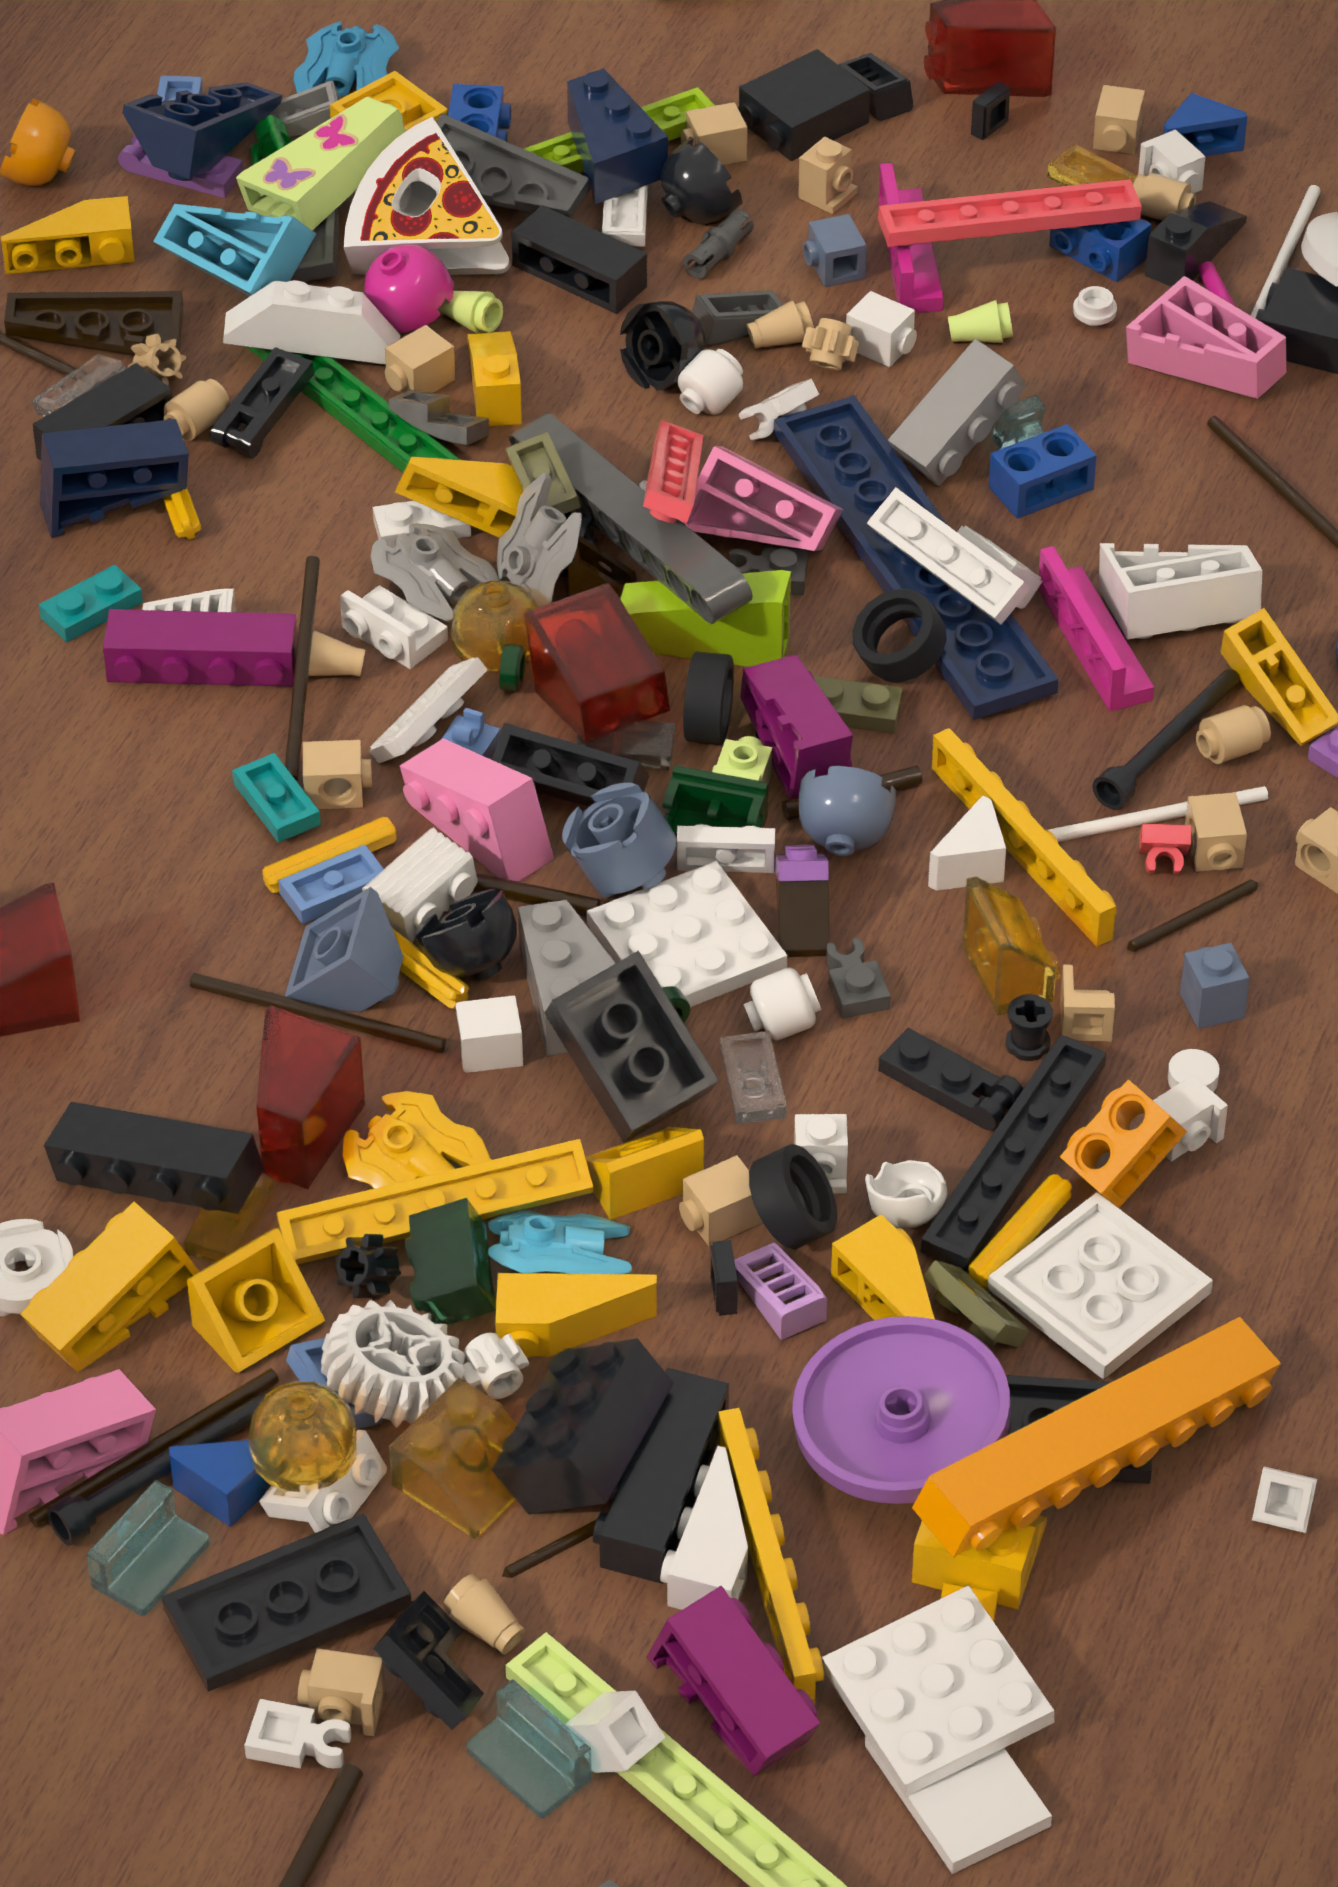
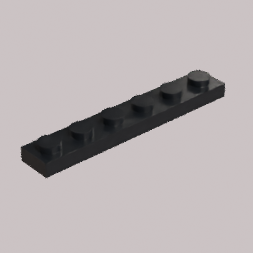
[921,1034,1106,1272]

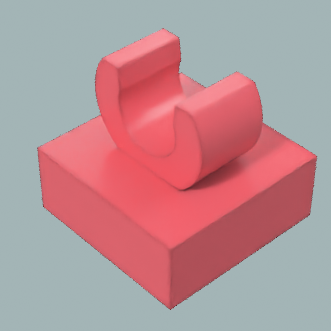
[1139,824,1191,875]

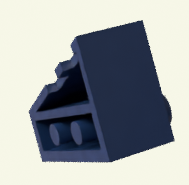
[567,68,668,205]
[40,419,189,538]

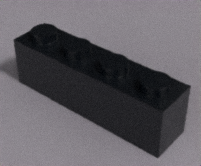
[44,1102,264,1214]
[593,1368,729,1584]

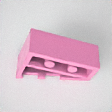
[1126,276,1287,399]
[681,446,843,551]
[400,738,554,882]
[0,1369,156,1536]

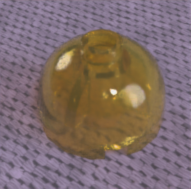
[450,581,543,671]
[248,1381,358,1492]

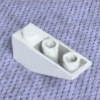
[660,1446,748,1610]

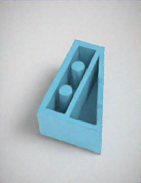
[153,204,316,297]

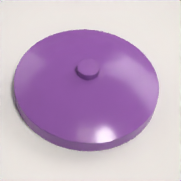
[792,1316,1011,1504]

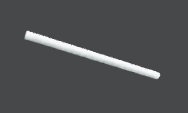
[1250,185,1321,318]
[1048,786,1268,842]

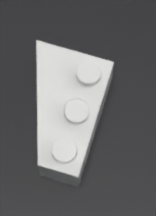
[1099,543,1262,639]

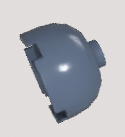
[799,766,896,856]

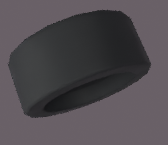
[852,589,947,682]
[683,651,734,745]
[749,1143,837,1250]

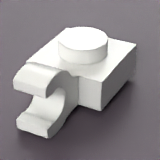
[739,379,819,441]

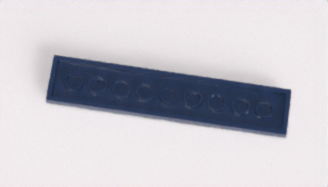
[774,395,1059,720]

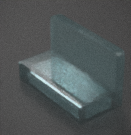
[87,1480,210,1616]
[466,1679,592,1818]

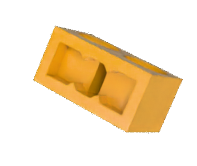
[1060,1079,1188,1208]

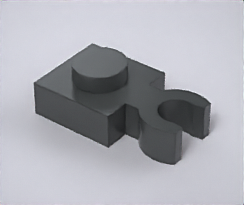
[729,547,808,595]
[826,937,891,1019]

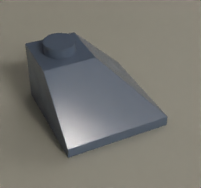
[285,887,403,1012]

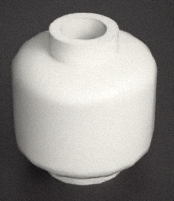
[678,349,743,415]
[744,967,822,1041]

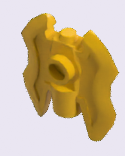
[342,1091,491,1189]

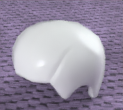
[865,1160,948,1230]

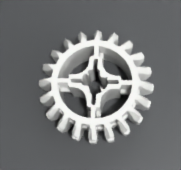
[321,1300,466,1428]

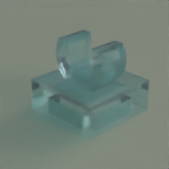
[992,395,1046,449]

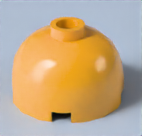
[0,98,76,186]

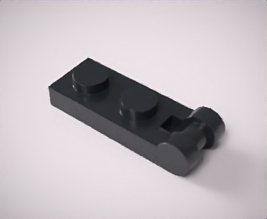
[211,347,315,458]
[878,1028,1023,1130]

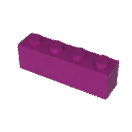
[103,609,298,686]

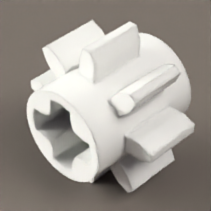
[462,1333,529,1399]

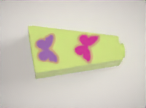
[236,97,406,231]

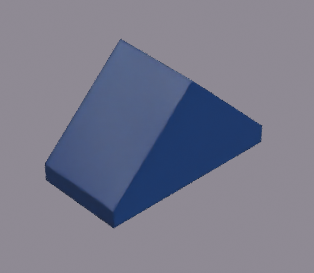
[1164,93,1247,156]
[169,1438,282,1527]

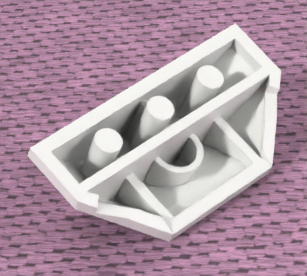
[223,280,401,364]

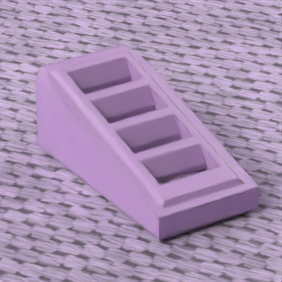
[734,1242,828,1340]

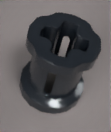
[1005,994,1053,1061]

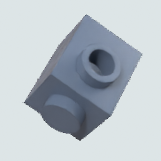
[803,214,867,287]
[1180,943,1250,1029]

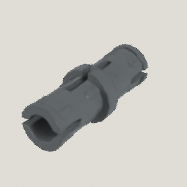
[683,210,754,279]

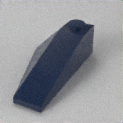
[122,82,282,181]

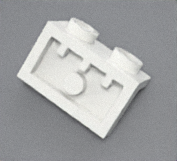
[340,585,448,669]
[259,1425,387,1533]

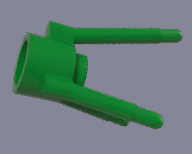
[250,115,294,166]

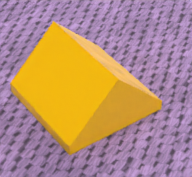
[585,1127,704,1220]
[187,1228,326,1373]

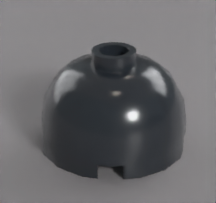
[661,137,743,225]
[620,301,706,391]
[414,889,517,981]

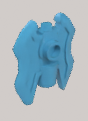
[294,21,399,96]

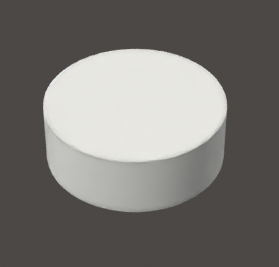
[1167,1049,1220,1092]

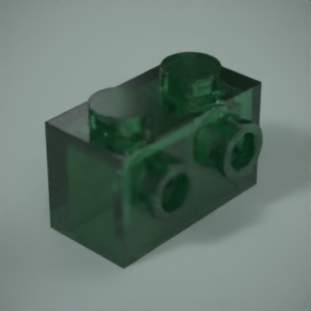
[405,1198,496,1325]

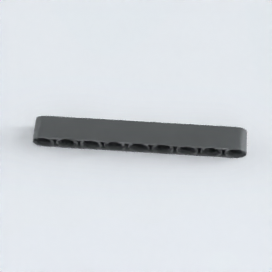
[509,412,753,624]

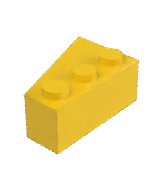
[20,1202,199,1373]

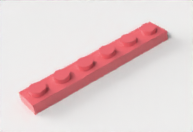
[878,179,1142,247]
[643,420,704,523]

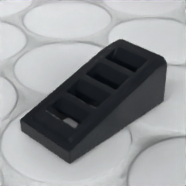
[838,53,913,121]

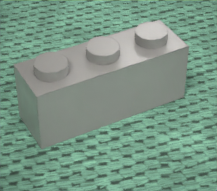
[888,339,1026,487]

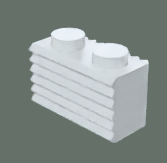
[362,827,478,942]

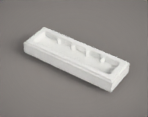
[602,185,648,247]
[369,657,487,763]

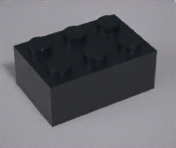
[544,950,719,1143]
[491,1338,674,1514]

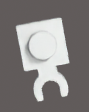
[244,1699,351,1769]

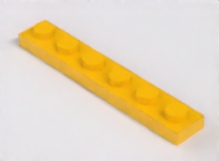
[932,728,1117,947]
[277,1139,593,1265]
[718,1408,824,1705]

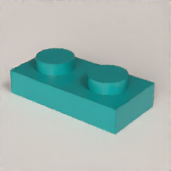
[39,564,143,643]
[232,753,321,843]

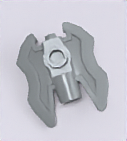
[497,473,582,613]
[370,523,504,622]

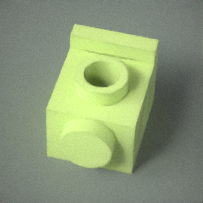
[712,736,772,784]

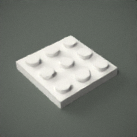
[587,861,787,1007]
[988,1192,1213,1380]
[822,1585,1054,1797]

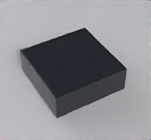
[971,81,1010,140]
[710,1240,738,1316]

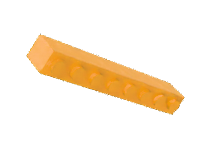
[912,1317,1281,1558]

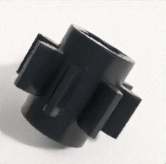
[335,1234,401,1298]

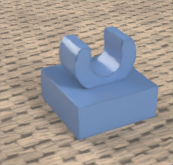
[441,708,501,759]

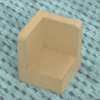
[1060,964,1115,1042]

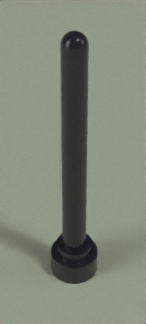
[1092,669,1239,810]
[47,1394,274,1546]

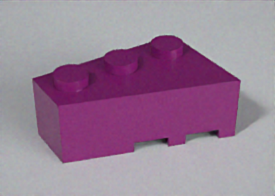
[740,655,853,800]
[646,1585,820,1776]

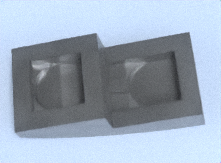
[389,390,489,445]

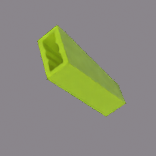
[609,570,791,667]

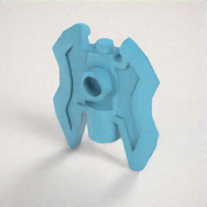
[488,1209,632,1274]

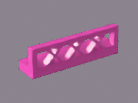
[878,163,943,313]
[1037,546,1154,712]

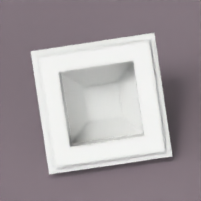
[1252,1466,1317,1533]

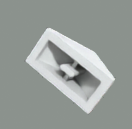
[928,796,1006,891]

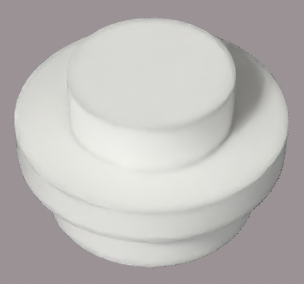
[1073,286,1117,326]

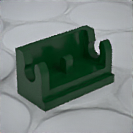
[662,765,768,837]

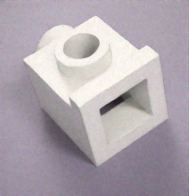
[1138,129,1206,194]
[1153,1075,1228,1162]
[794,1114,848,1194]

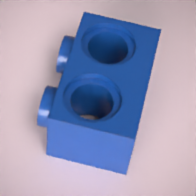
[448,84,511,142]
[1049,218,1152,282]
[989,424,1097,519]

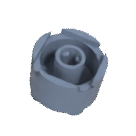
[562,783,677,897]

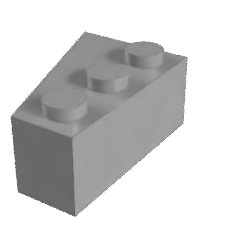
[518,900,616,1056]

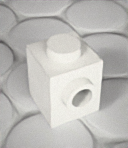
[846,291,917,367]

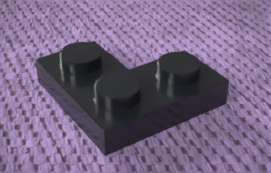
[373,1591,484,1730]

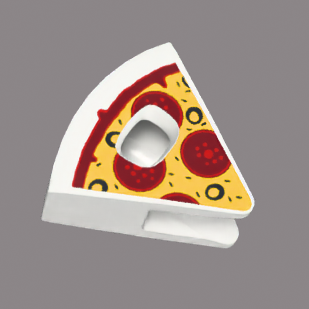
[344,117,510,275]

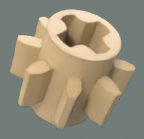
[802,318,859,371]
[128,334,186,385]

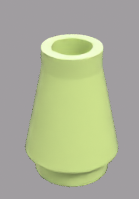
[438,291,503,333]
[948,300,1013,343]

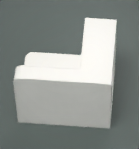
[456,995,523,1073]
[563,1690,666,1773]

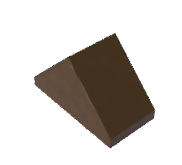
[564,536,637,614]
[776,879,830,957]

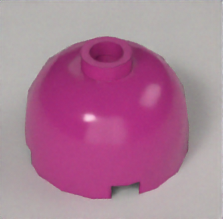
[364,244,454,333]

